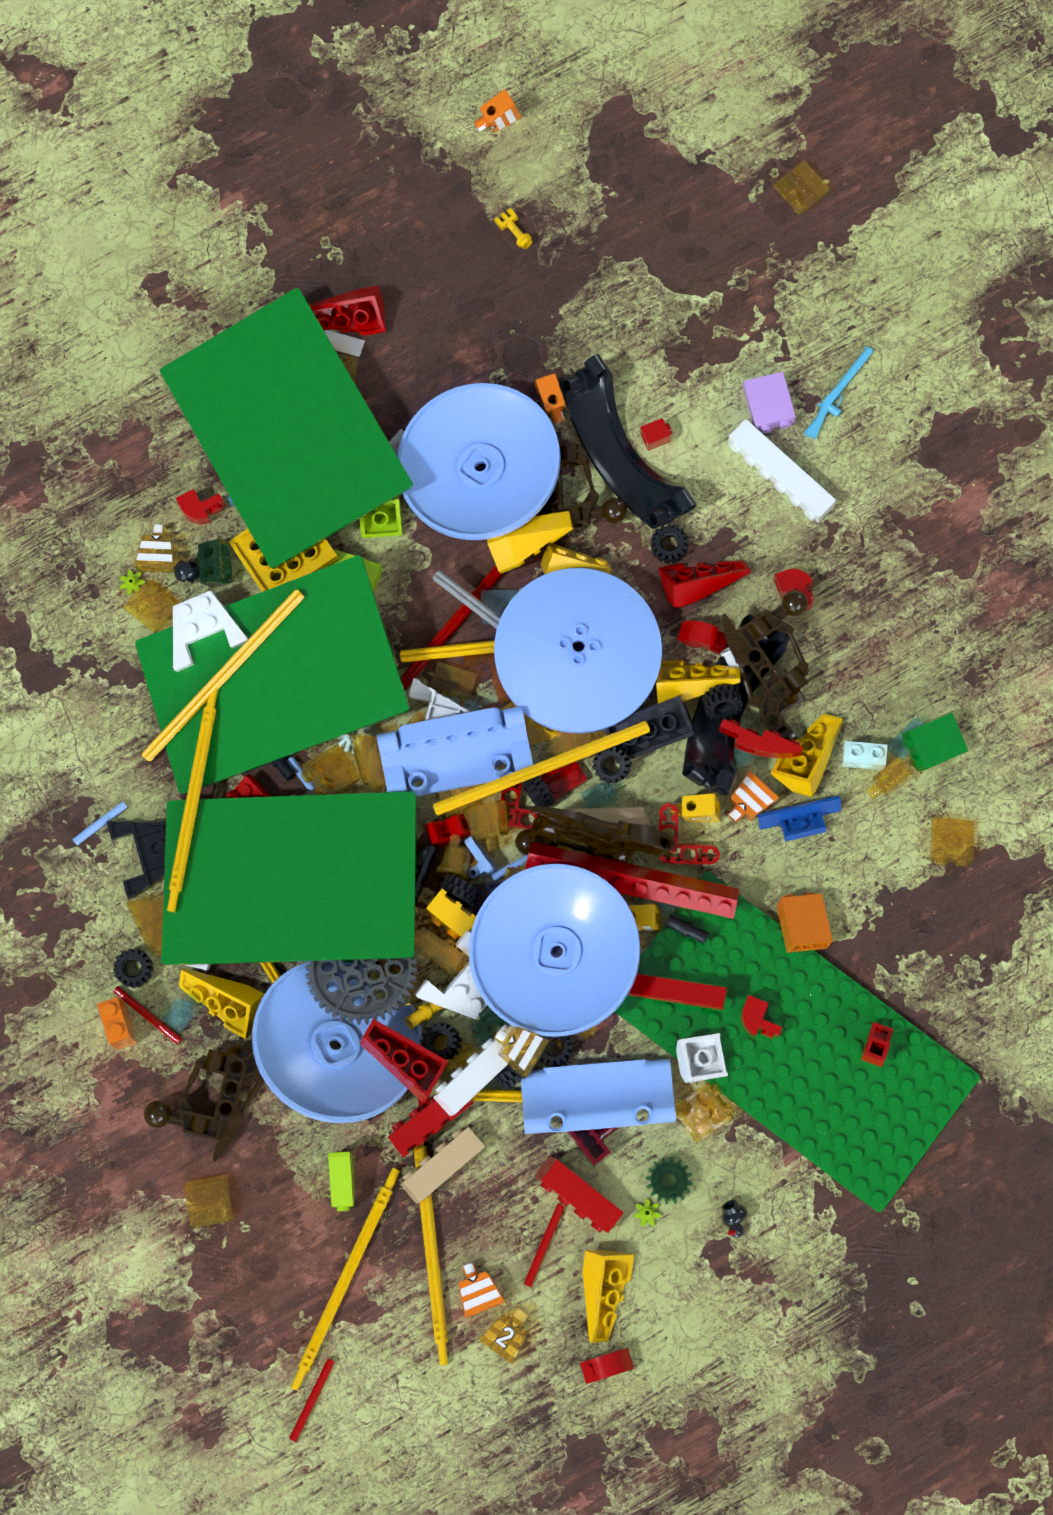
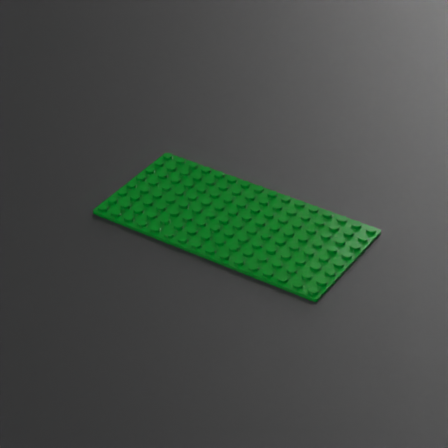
[615,872,980,1212]

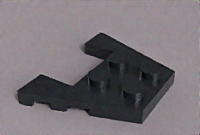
[107,821,166,900]

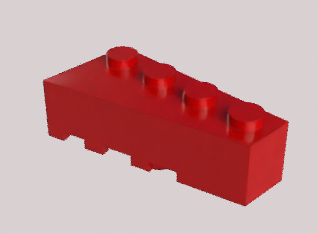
[359,1019,448,1104]
[388,1094,475,1158]
[534,1156,624,1233]

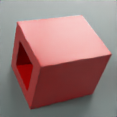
[640,418,673,451]

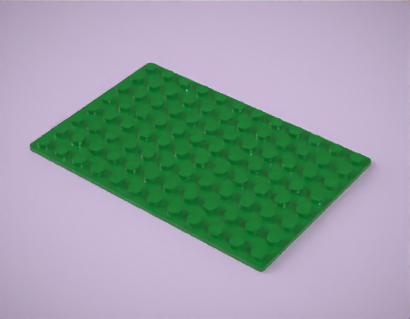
[160,288,413,569]
[135,555,410,794]
[161,791,416,965]

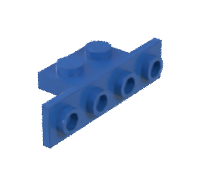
[757,795,841,842]

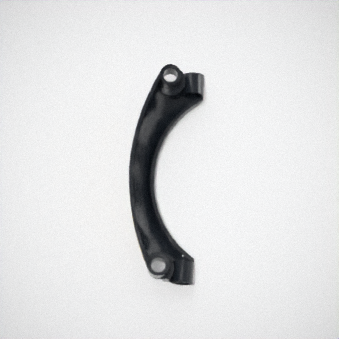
[559,354,697,529]
[682,614,794,795]

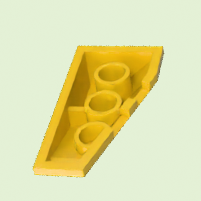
[487,511,573,574]
[656,660,740,703]
[771,713,843,798]
[179,968,265,1039]
[583,1249,634,1343]

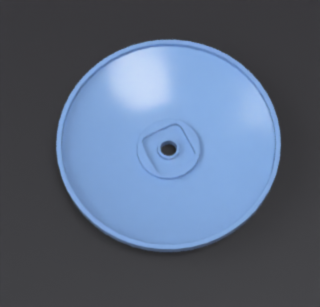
[397,383,561,540]
[494,568,662,733]
[469,864,641,1037]
[252,962,423,1123]

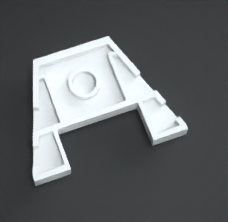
[173,591,249,672]
[409,678,469,721]
[414,930,487,1019]

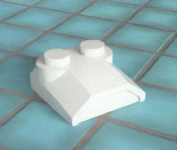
[676,1033,728,1083]

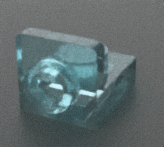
[581,782,618,808]
[163,998,195,1033]

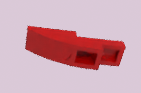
[719,719,803,758]

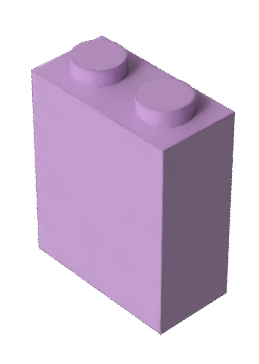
[742,372,796,433]

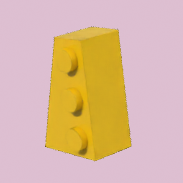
[540,543,612,574]
[426,889,476,940]

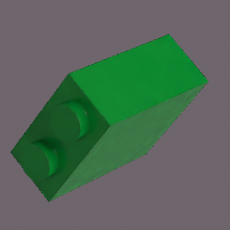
[901,712,968,772]

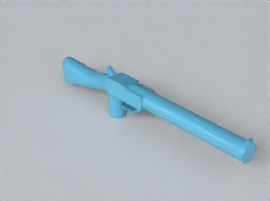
[803,346,873,439]

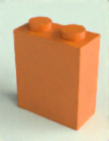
[776,892,833,953]
[97,997,138,1050]

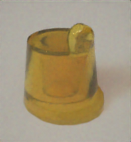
[435,834,471,881]

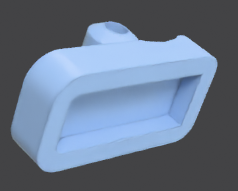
[464,835,498,879]

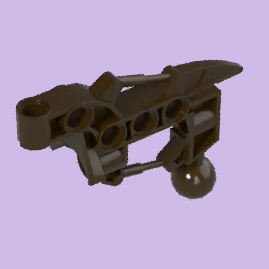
[537,431,627,545]
[722,590,809,740]
[515,806,674,863]
[144,1041,265,1162]

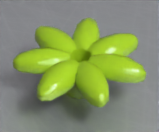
[119,569,146,596]
[633,1199,661,1226]

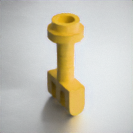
[494,208,532,249]

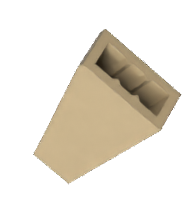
[568,807,650,826]

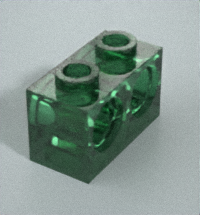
[197,539,233,588]

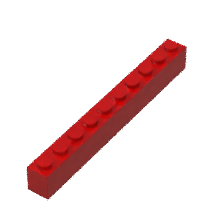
[525,842,740,919]

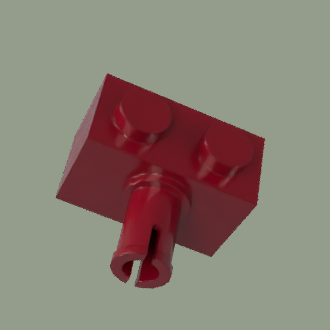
[567,1127,619,1168]

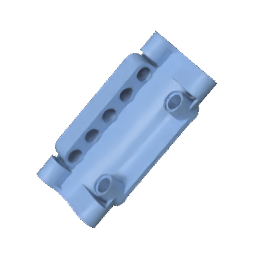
[376,706,533,796]
[521,1058,676,1134]

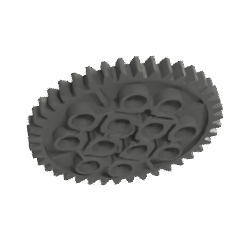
[305,954,418,1025]

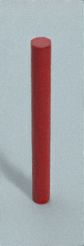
[113,986,183,1045]
[523,1204,565,1287]
[289,1358,335,1442]

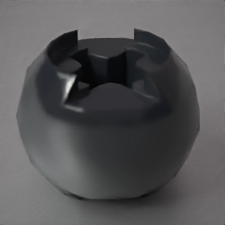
[174,559,200,584]

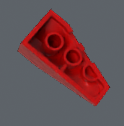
[309,285,386,335]
[658,560,751,607]

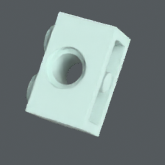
[842,741,887,770]

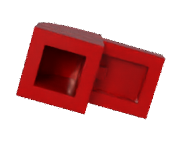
[175,489,225,525]
[773,569,814,610]
[677,620,727,655]
[425,814,475,847]
[741,995,782,1039]
[860,1022,894,1067]
[580,1348,634,1384]

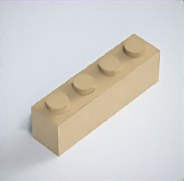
[400,1127,485,1204]

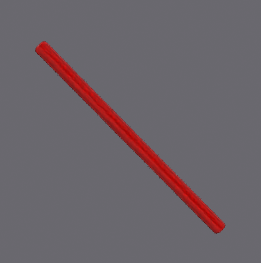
[400,565,505,691]

